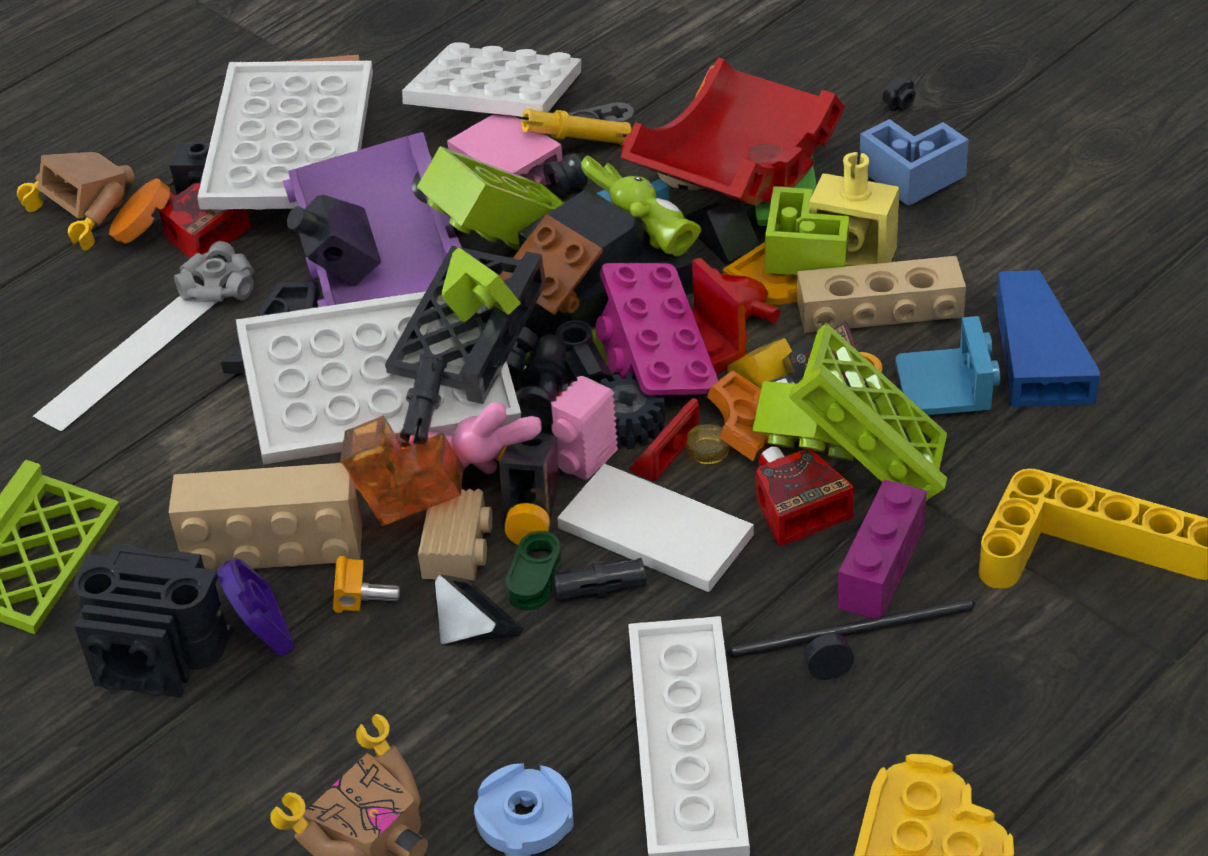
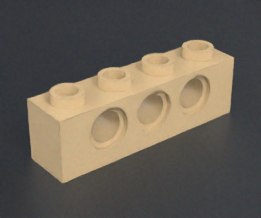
[797,256,966,333]

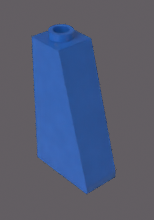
[996,270,1100,407]

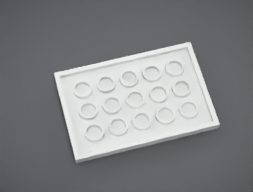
[197,61,373,210]
[236,291,521,465]

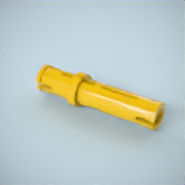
[521,108,631,145]

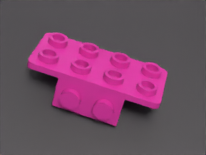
[596,263,718,395]

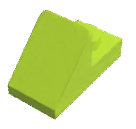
[442,247,521,322]

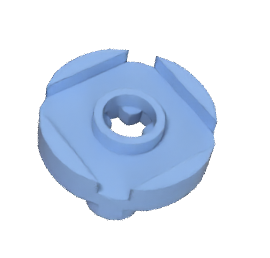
[474,763,574,856]

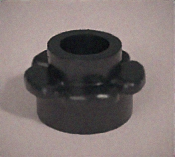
[882,77,916,111]

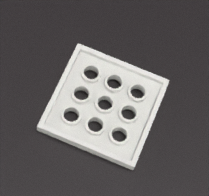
[402,42,581,117]

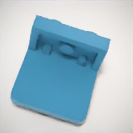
[895,316,1000,415]

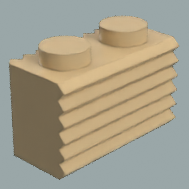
[418,488,493,581]

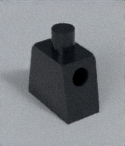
[287,194,381,286]

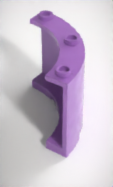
[283,132,462,307]

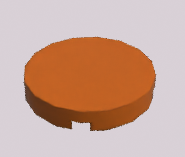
[109,178,170,244]

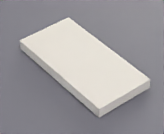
[557,463,754,592]

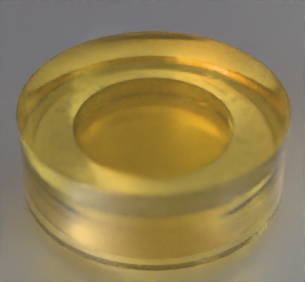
[687,424,729,464]

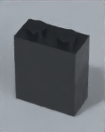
[518,188,644,297]

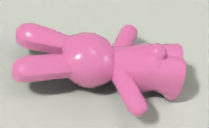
[409,402,541,490]

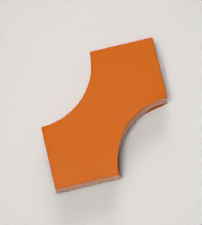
[707,370,772,461]

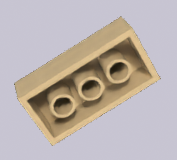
[169,462,362,570]

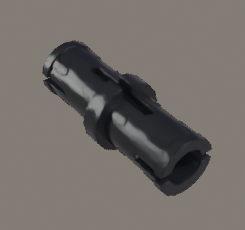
[400,353,448,445]
[553,558,647,601]

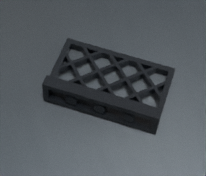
[385,246,546,404]

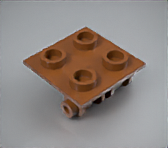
[500,214,603,315]

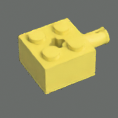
[809,152,899,267]

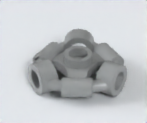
[174,241,254,302]

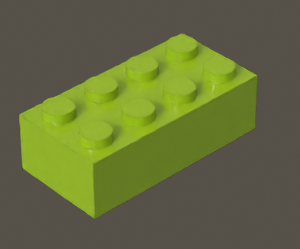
[417,146,564,250]

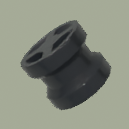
[543,153,588,198]

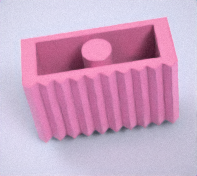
[551,376,618,480]

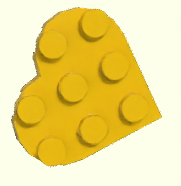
[854,754,1014,856]

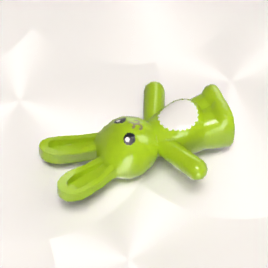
[581,155,701,256]

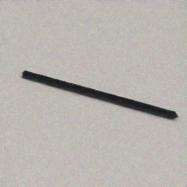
[727,599,976,658]

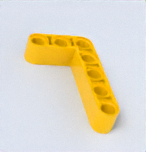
[979,469,1208,589]

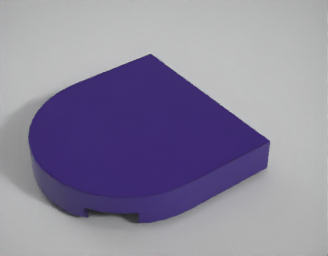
[217,558,294,657]

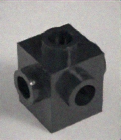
[169,141,210,195]

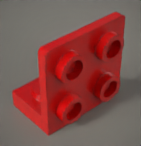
[692,258,748,375]

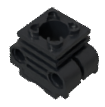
[73,544,233,698]

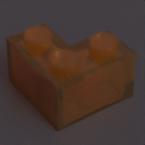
[340,415,463,526]

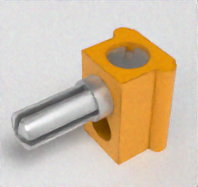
[333,556,400,613]

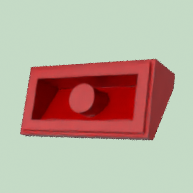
[629,398,700,482]

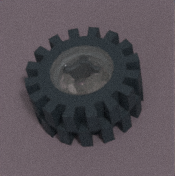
[600,373,665,449]

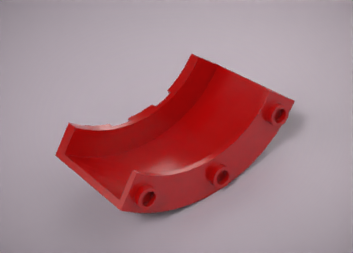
[620,58,846,205]

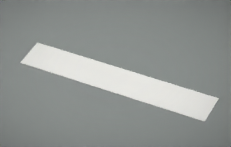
[33,283,217,431]

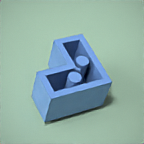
[860,119,969,206]

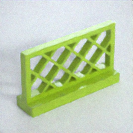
[789,323,947,501]
[0,460,120,634]

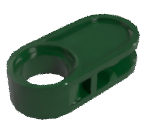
[505,531,562,610]

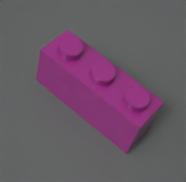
[838,479,927,618]

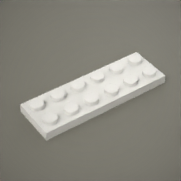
[628,616,750,856]

